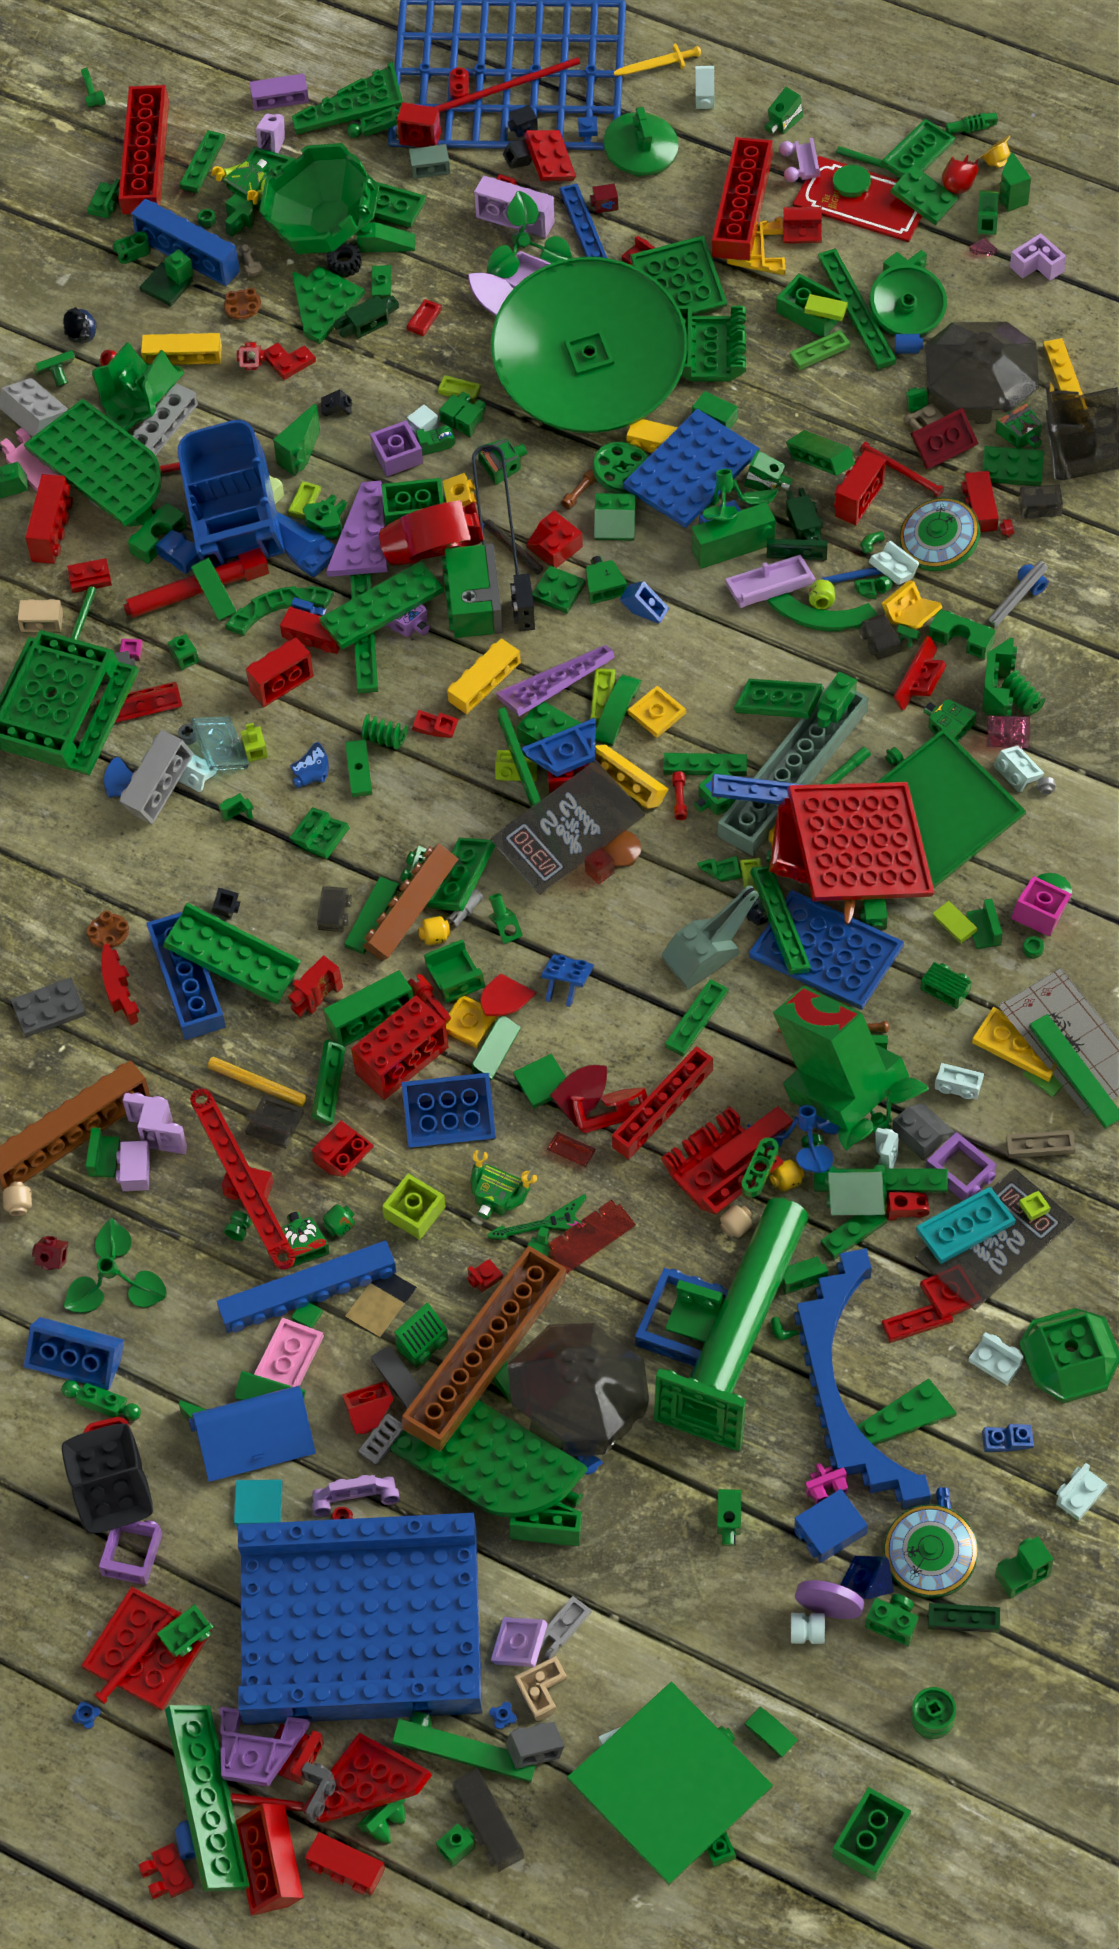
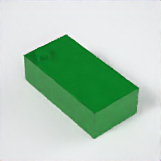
[692,502,776,569]
[324,970,413,1047]

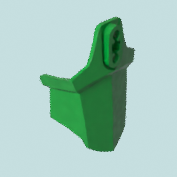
[92,342,184,431]

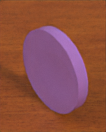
[795,1580,864,1619]

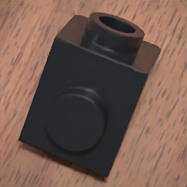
[321,389,353,417]

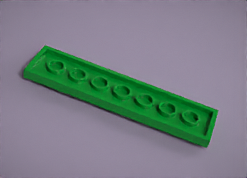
[165,1705,250,1892]

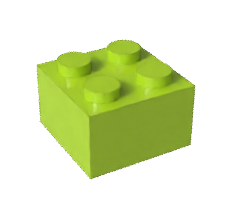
[382,1173,446,1240]

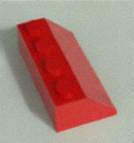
[235,1804,304,1915]

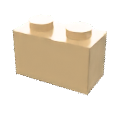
[18,599,63,632]

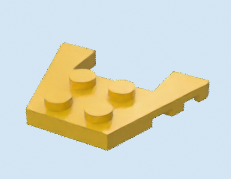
[727,217,786,275]

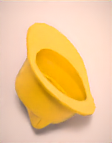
[979,135,1010,168]

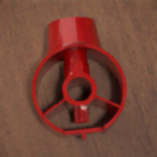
[379,500,484,566]

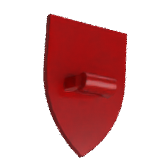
[480,973,536,1017]

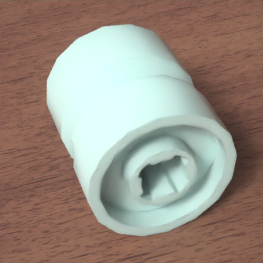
[791,1613,825,1644]

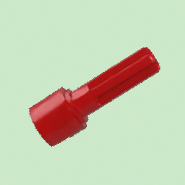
[407,974,451,1024]

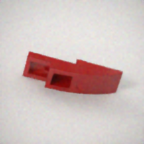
[101,943,140,1025]

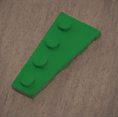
[857,1378,957,1446]

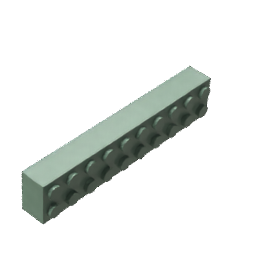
[718,678,868,856]

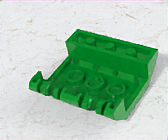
[678,306,746,382]

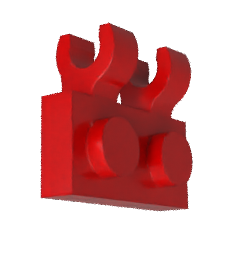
[138,1843,194,1900]

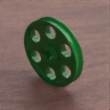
[592,442,648,494]

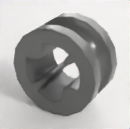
[178,724,198,745]

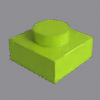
[1019,1191,1051,1221]

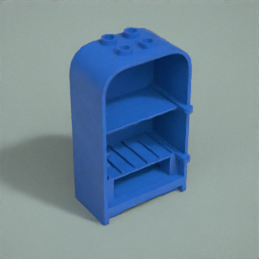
[178,420,285,568]

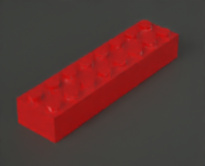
[119,85,169,214]
[712,137,773,261]

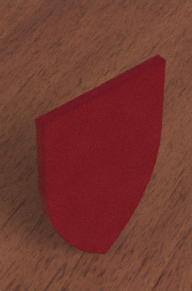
[550,1065,607,1127]

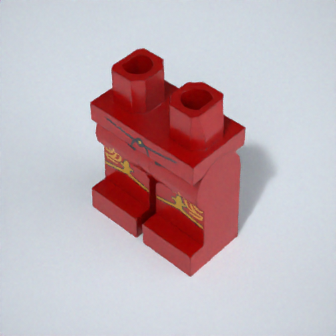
[288,955,343,1017]

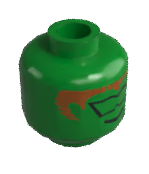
[322,1204,355,1237]

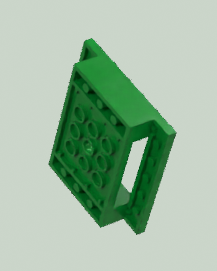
[0,630,139,776]

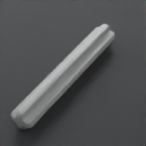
[988,561,1048,627]

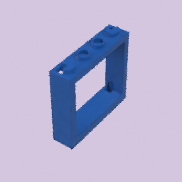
[635,1268,728,1366]

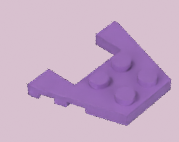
[220,1707,310,1787]

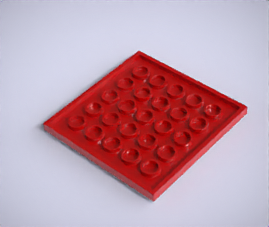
[787,782,935,901]

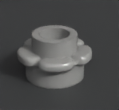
[1036,777,1057,795]

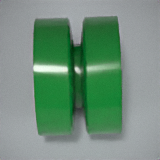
[911,1687,956,1739]

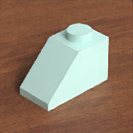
[695,66,714,109]

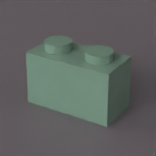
[409,144,450,179]

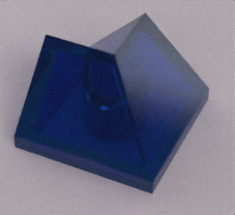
[840,1556,894,1599]

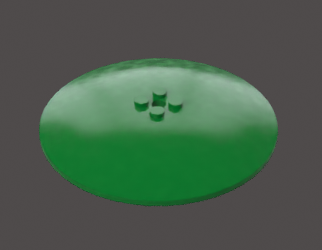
[491,257,687,433]

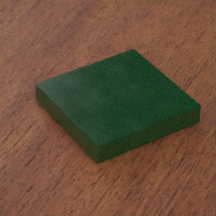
[139,262,193,306]

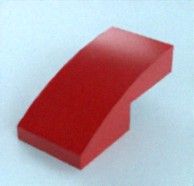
[411,710,459,738]

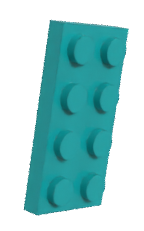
[915,1187,1016,1264]

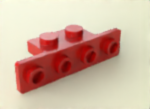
[894,636,947,710]

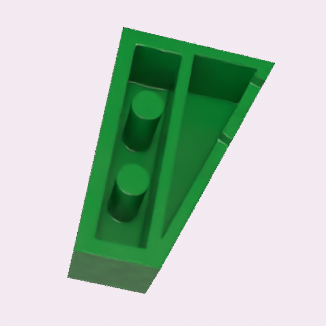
[509,1503,582,1546]

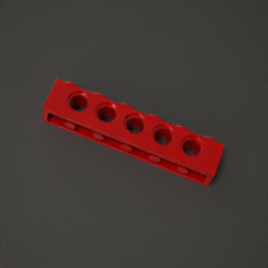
[612,1046,713,1160]

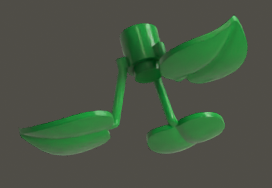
[487,191,573,278]
[703,469,778,521]
[838,1077,929,1151]
[63,1218,167,1313]

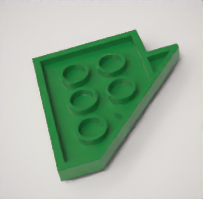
[292,266,365,344]

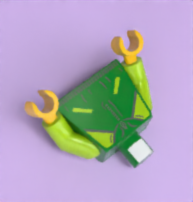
[211,159,269,207]

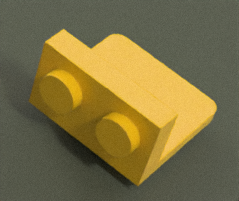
[881,580,942,629]

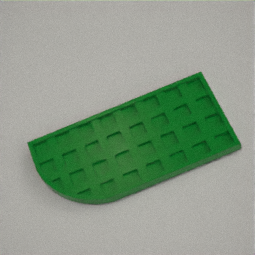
[24,399,162,527]
[389,1400,588,1517]

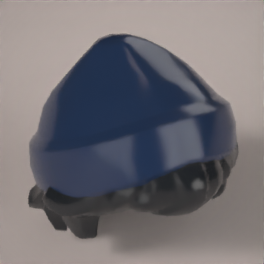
[63,307,97,343]

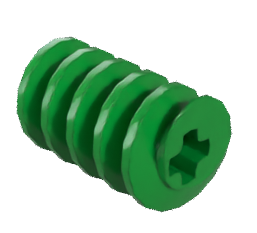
[1001,670,1045,716]
[362,714,408,750]

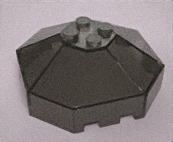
[924,322,1039,424]
[508,1323,649,1456]

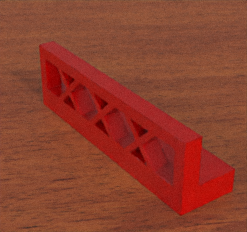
[96,681,183,723]

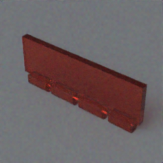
[548,1200,636,1274]

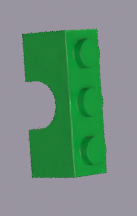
[127,502,187,564]
[928,609,996,660]

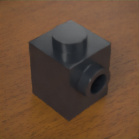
[508,105,538,138]
[502,139,533,169]
[211,888,241,918]

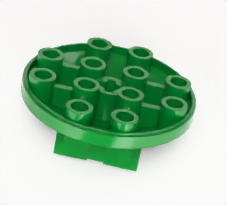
[603,107,678,177]

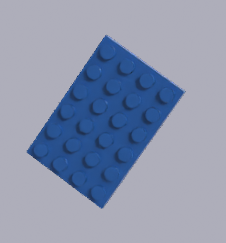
[623,409,760,528]
[749,890,904,1010]

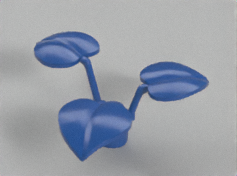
[747,1105,840,1173]

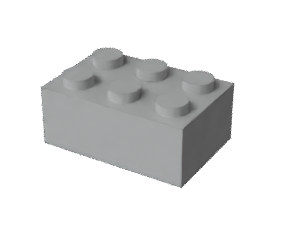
[0,378,68,437]

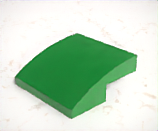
[289,807,350,859]

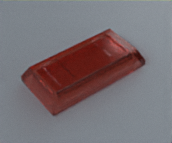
[547,1131,596,1167]

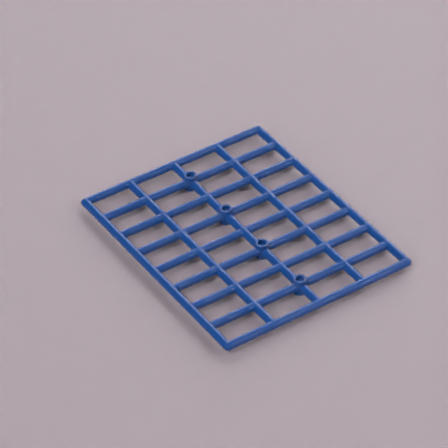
[388,0,626,150]

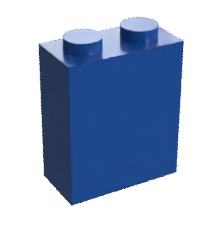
[793,1489,868,1563]

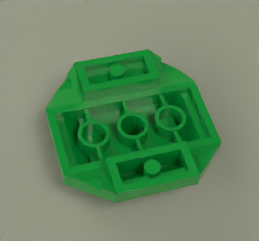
[1019,1308,1119,1404]

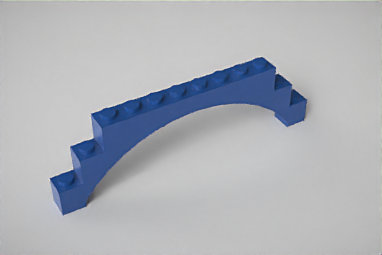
[793,1248,931,1510]

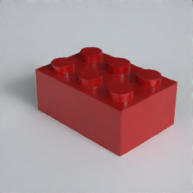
[834,450,886,526]
[246,637,314,708]

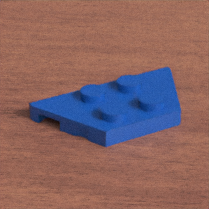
[521,718,596,777]

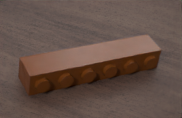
[363,843,458,961]

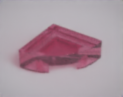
[969,237,997,256]

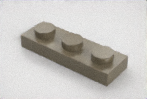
[1006,1130,1076,1158]

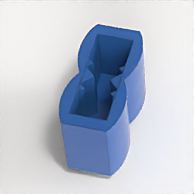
[156,530,201,574]

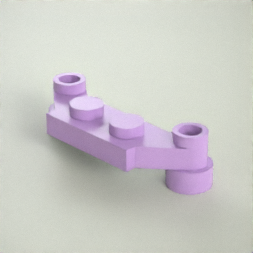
[312,1475,400,1517]

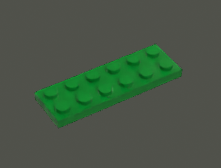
[319,560,444,650]

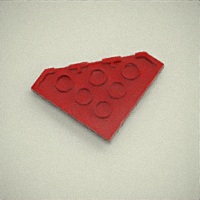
[302,1732,432,1823]

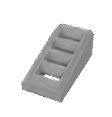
[358,1414,405,1466]

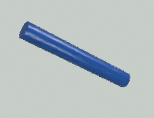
[821,567,882,584]

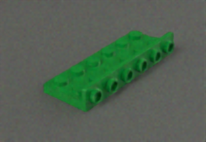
[163,903,301,1005]

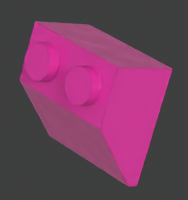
[1011,876,1072,937]

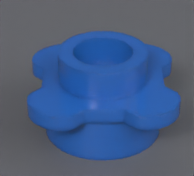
[72,1701,100,1729]
[489,1702,517,1729]

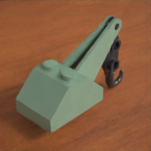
[661,886,769,990]

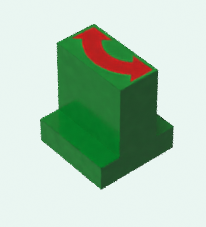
[773,985,909,1131]

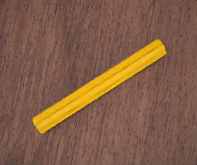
[208,1057,306,1107]

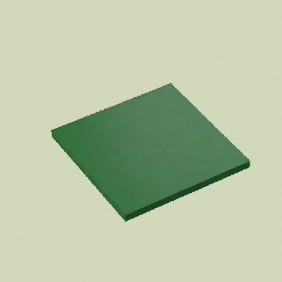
[875,728,1026,888]
[567,1681,773,1886]

